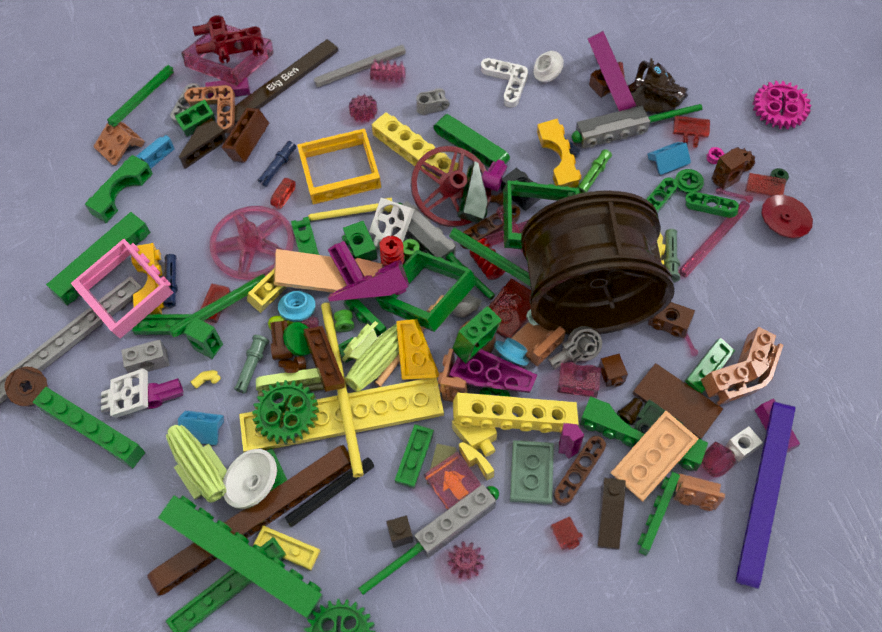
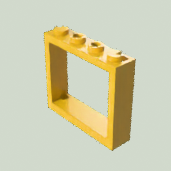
[297,128,381,205]

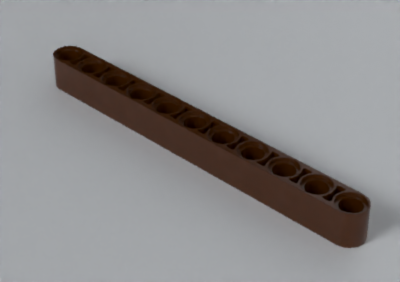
[147,445,352,596]

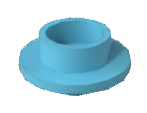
[278,291,316,322]
[494,338,529,366]

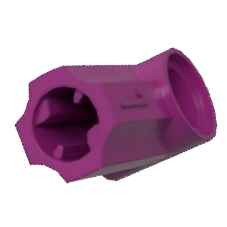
[482,159,507,192]
[147,378,184,409]

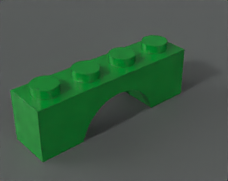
[85,155,153,223]

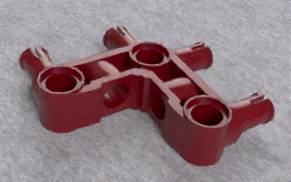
[192,15,264,64]

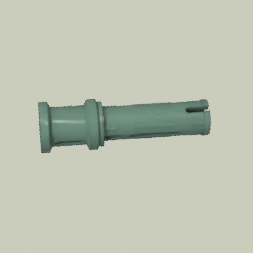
[664,229,680,283]
[234,335,269,394]

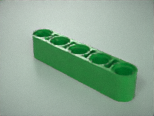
[433,114,510,168]

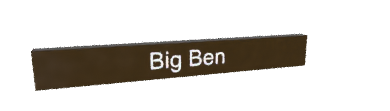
[226,39,339,124]

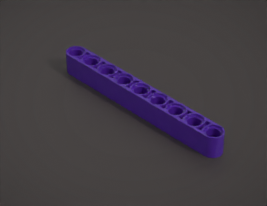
[735,401,796,589]

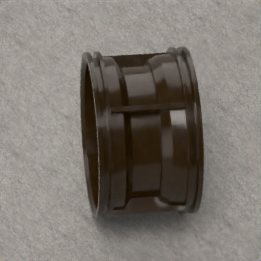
[521,190,675,335]

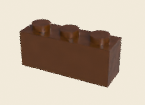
[221,108,269,163]

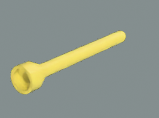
[308,197,393,221]

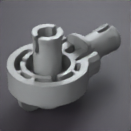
[548,326,602,370]

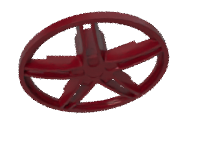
[411,146,491,227]

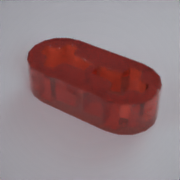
[270,178,296,209]

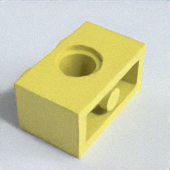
[247,269,287,313]

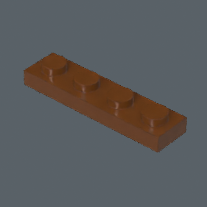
[304,326,345,392]

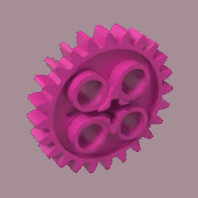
[752,81,812,129]

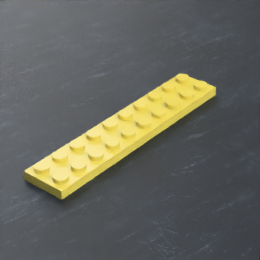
[239,378,444,452]

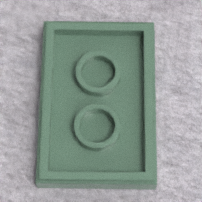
[510,440,554,505]

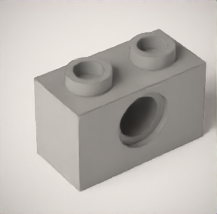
[121,339,170,373]

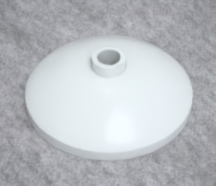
[223,449,277,509]

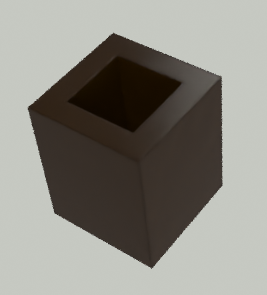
[386,515,414,548]

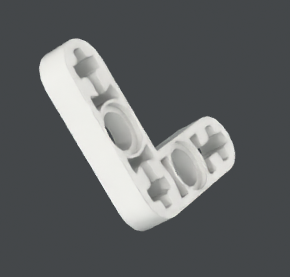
[481,58,528,108]

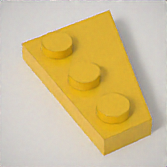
[396,319,439,380]

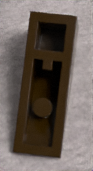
[178,118,226,169]
[597,478,626,550]

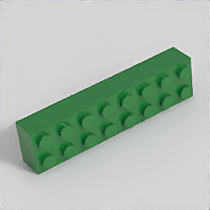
[158,495,323,619]

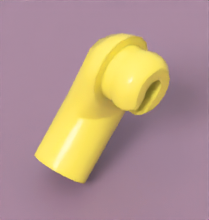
[190,370,221,389]

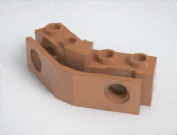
[701,327,783,405]

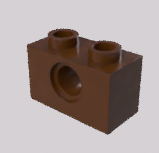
[711,148,748,191]
[648,302,695,338]

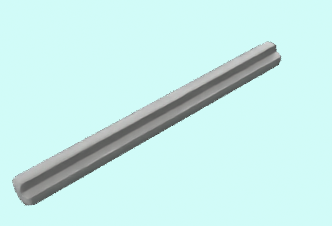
[314,45,406,87]

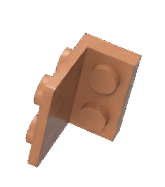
[94,122,145,166]
[512,322,565,367]
[438,348,467,402]
[673,473,725,511]

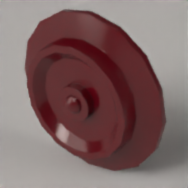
[761,195,813,238]

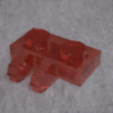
[673,116,710,148]

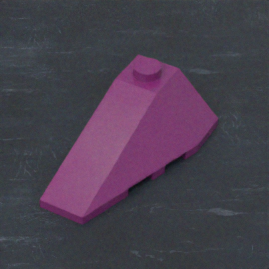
[328,260,409,301]
[449,350,537,393]

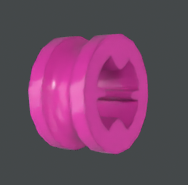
[706,147,724,164]

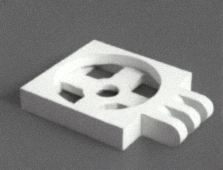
[369,198,414,250]
[101,368,148,418]

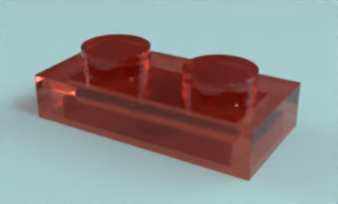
[745,173,787,196]
[201,284,231,323]

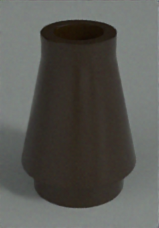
[617,398,643,426]

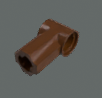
[270,321,293,360]

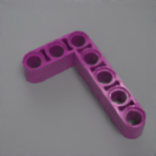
[587,31,636,111]

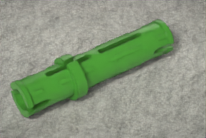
[577,149,612,194]

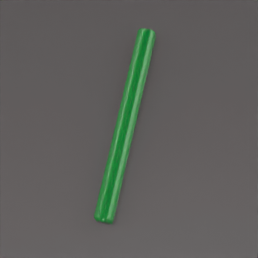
[107,65,174,127]
[449,228,531,287]
[169,274,265,337]

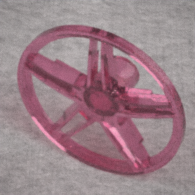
[210,206,294,279]

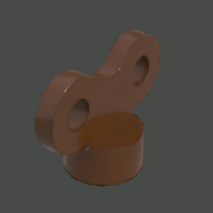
[278,356,306,373]

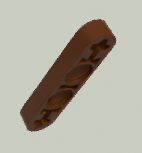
[460,205,520,249]
[554,436,606,506]

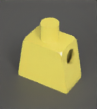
[452,410,497,457]

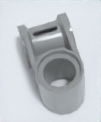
[416,88,450,115]

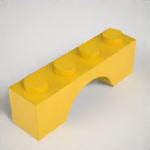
[537,119,581,188]
[131,243,164,314]

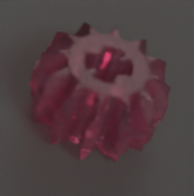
[349,93,378,123]
[448,541,484,580]

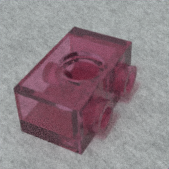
[557,362,601,398]

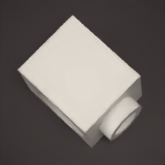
[725,426,763,462]

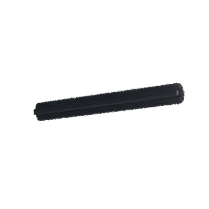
[285,457,374,527]

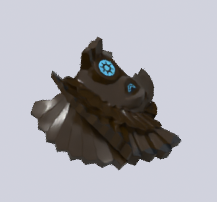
[628,58,688,114]

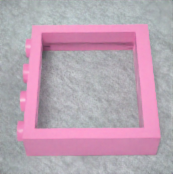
[71,239,174,339]

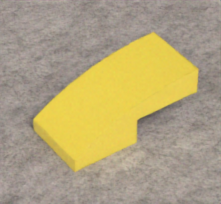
[459,442,494,481]

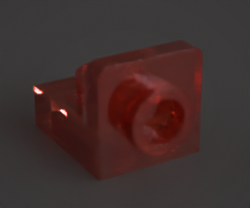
[550,516,583,550]

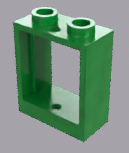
[452,306,502,364]

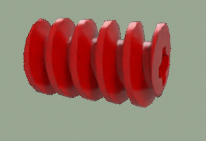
[380,236,404,267]
[469,238,506,280]

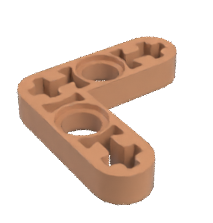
[184,85,235,133]

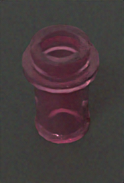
[293,315,319,328]

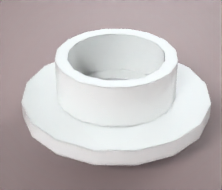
[533,51,563,83]

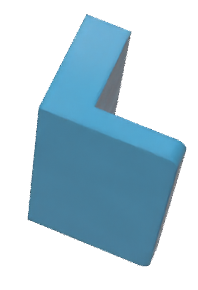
[136,135,175,169]
[647,142,691,175]
[178,410,224,445]

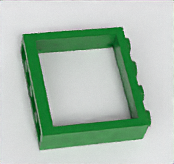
[503,180,579,250]
[375,250,477,332]

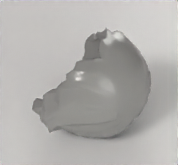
[448,287,482,317]

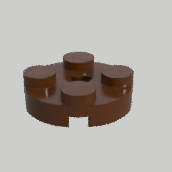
[4,366,48,406]

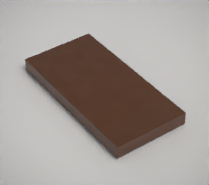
[632,363,723,439]

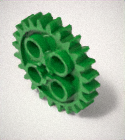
[252,380,319,445]
[304,599,375,632]

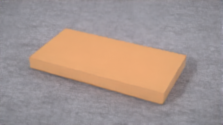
[274,249,347,293]
[611,411,699,502]

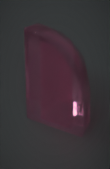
[702,441,737,477]

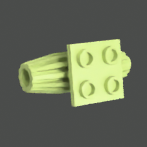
[342,321,399,392]
[166,425,227,503]

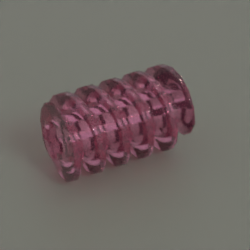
[370,59,406,83]

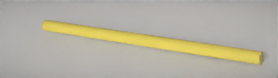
[321,303,364,478]

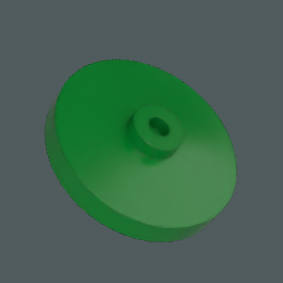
[283,322,310,356]

